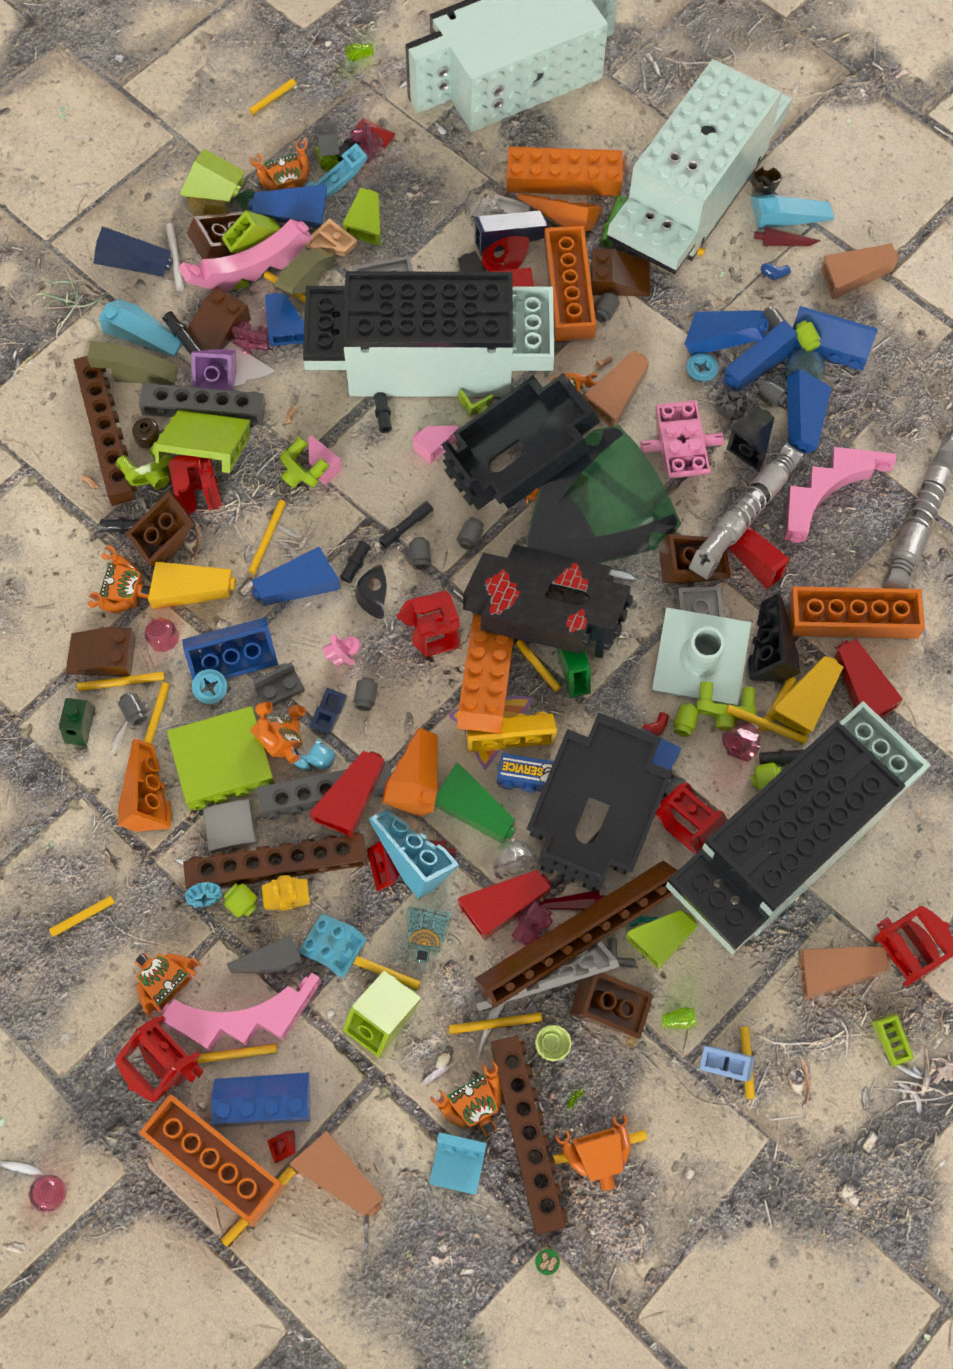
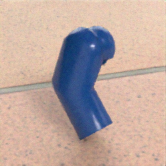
[761,263,791,280]

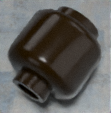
[132,418,160,449]

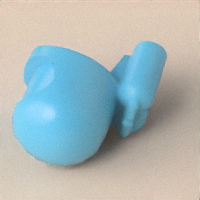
[293,738,336,770]

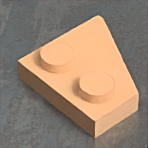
[305,218,358,257]

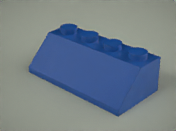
[793,306,878,370]
[182,617,279,684]
[212,1072,311,1128]

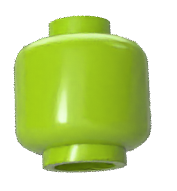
[750,763,782,791]
[223,884,257,918]

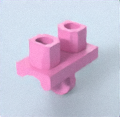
[322,634,361,666]

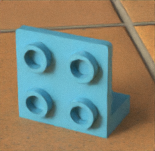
[299,914,367,978]
[429,1132,487,1195]

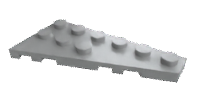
[468,941,620,1011]

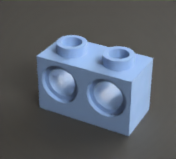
[699,1045,755,1081]

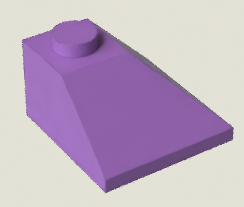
[191,349,236,391]

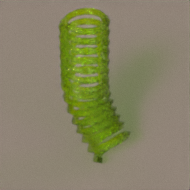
[567,1088,585,1108]

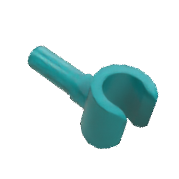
[628,916,658,927]

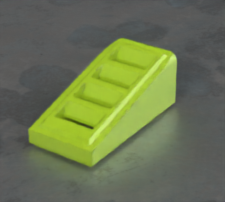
[871,1013,914,1067]

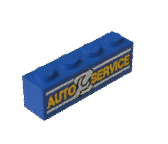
[497,753,554,793]

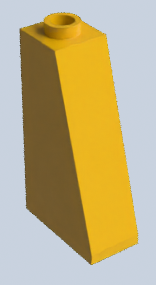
[148,562,236,609]
[767,656,844,735]

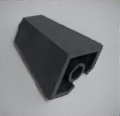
[726,406,775,472]

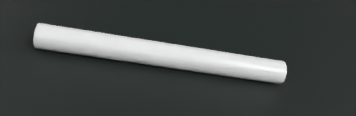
[166,223,184,291]

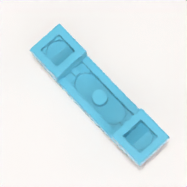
[304,144,368,199]

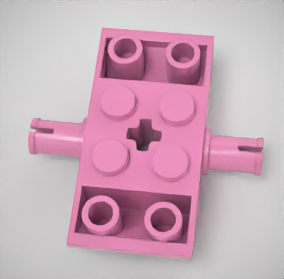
[640,401,724,478]

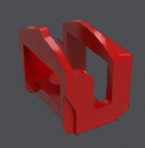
[169,455,222,515]
[396,591,460,658]
[655,782,728,855]
[873,906,953,987]
[115,1016,204,1103]

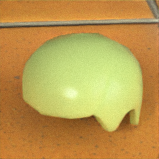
[535,1025,572,1061]

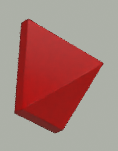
[353,118,395,148]
[367,841,400,891]

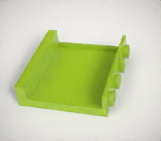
[152,410,250,473]
[167,706,275,810]

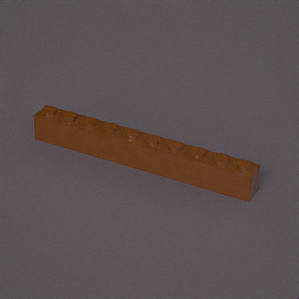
[474,861,678,1008]

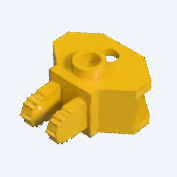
[262,875,310,910]

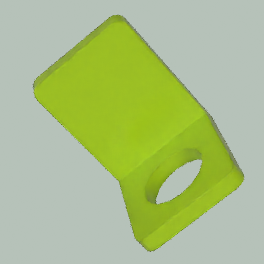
[457,389,494,417]

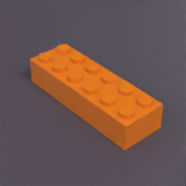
[506,147,623,196]
[544,226,596,341]
[788,586,925,639]
[457,614,514,734]
[139,1094,285,1227]

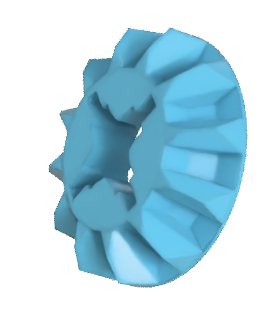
[686,353,718,383]
[192,669,227,704]
[185,882,222,908]

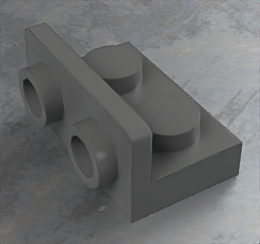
[253,662,305,706]

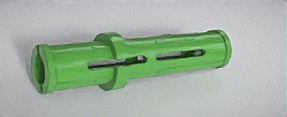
[600,195,628,248]

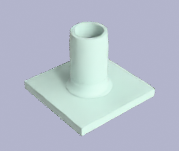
[651,607,751,706]

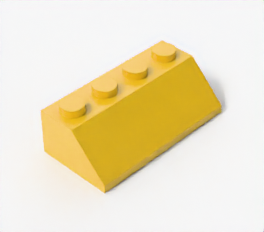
[465,711,557,753]

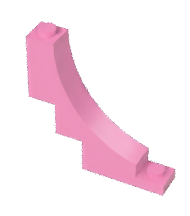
[178,219,312,293]
[784,447,896,543]
[161,973,321,1052]

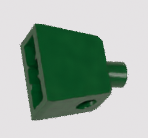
[59,698,95,746]

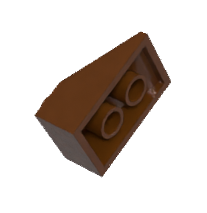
[187,211,244,260]
[591,248,650,296]
[187,286,251,351]
[125,491,194,566]
[658,534,730,584]
[66,627,136,677]
[569,972,654,1039]

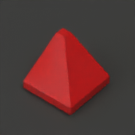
[267,1130,295,1164]

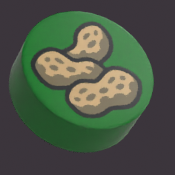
[535,1249,560,1275]

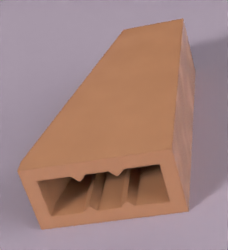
[821,243,899,299]
[585,350,649,428]
[799,946,891,1000]
[289,1131,384,1217]

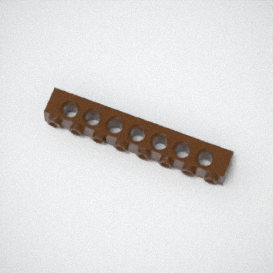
[73,356,138,506]
[183,832,368,890]
[490,1035,568,1236]

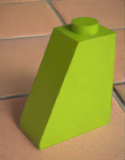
[343,188,381,247]
[222,210,281,253]
[625,910,698,970]

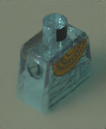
[407,906,451,963]

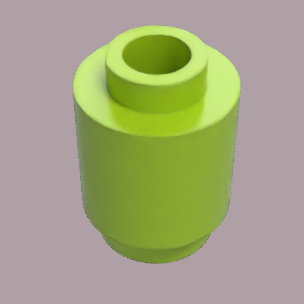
[795,320,821,352]
[673,703,700,737]

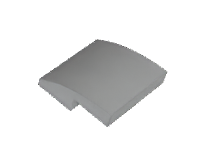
[203,800,257,853]

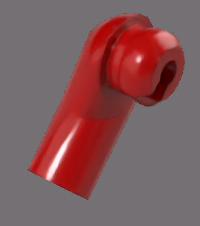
[641,712,669,736]

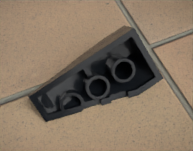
[748,593,800,682]

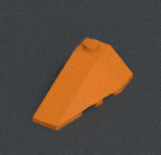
[517,194,603,232]
[382,728,438,817]
[118,738,171,832]

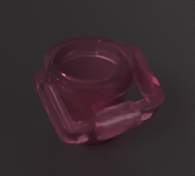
[722,722,761,762]

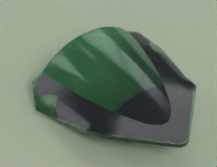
[526,425,681,564]

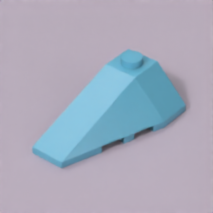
[750,194,834,229]
[98,299,182,357]
[369,809,459,898]

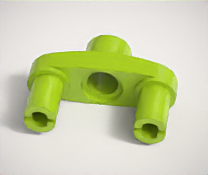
[280,436,330,488]
[116,446,173,490]
[696,681,756,730]

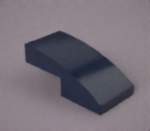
[310,687,348,734]

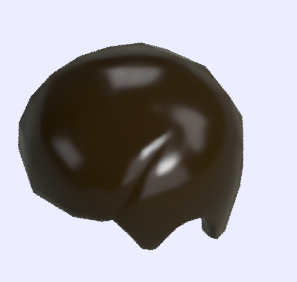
[750,167,782,194]

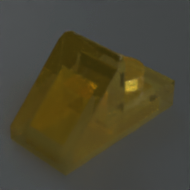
[187,196,228,217]

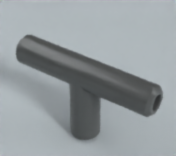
[608,938,636,968]

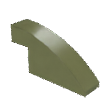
[274,247,335,294]
[87,341,178,385]

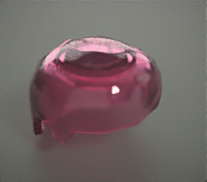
[144,617,179,652]
[28,1175,67,1213]

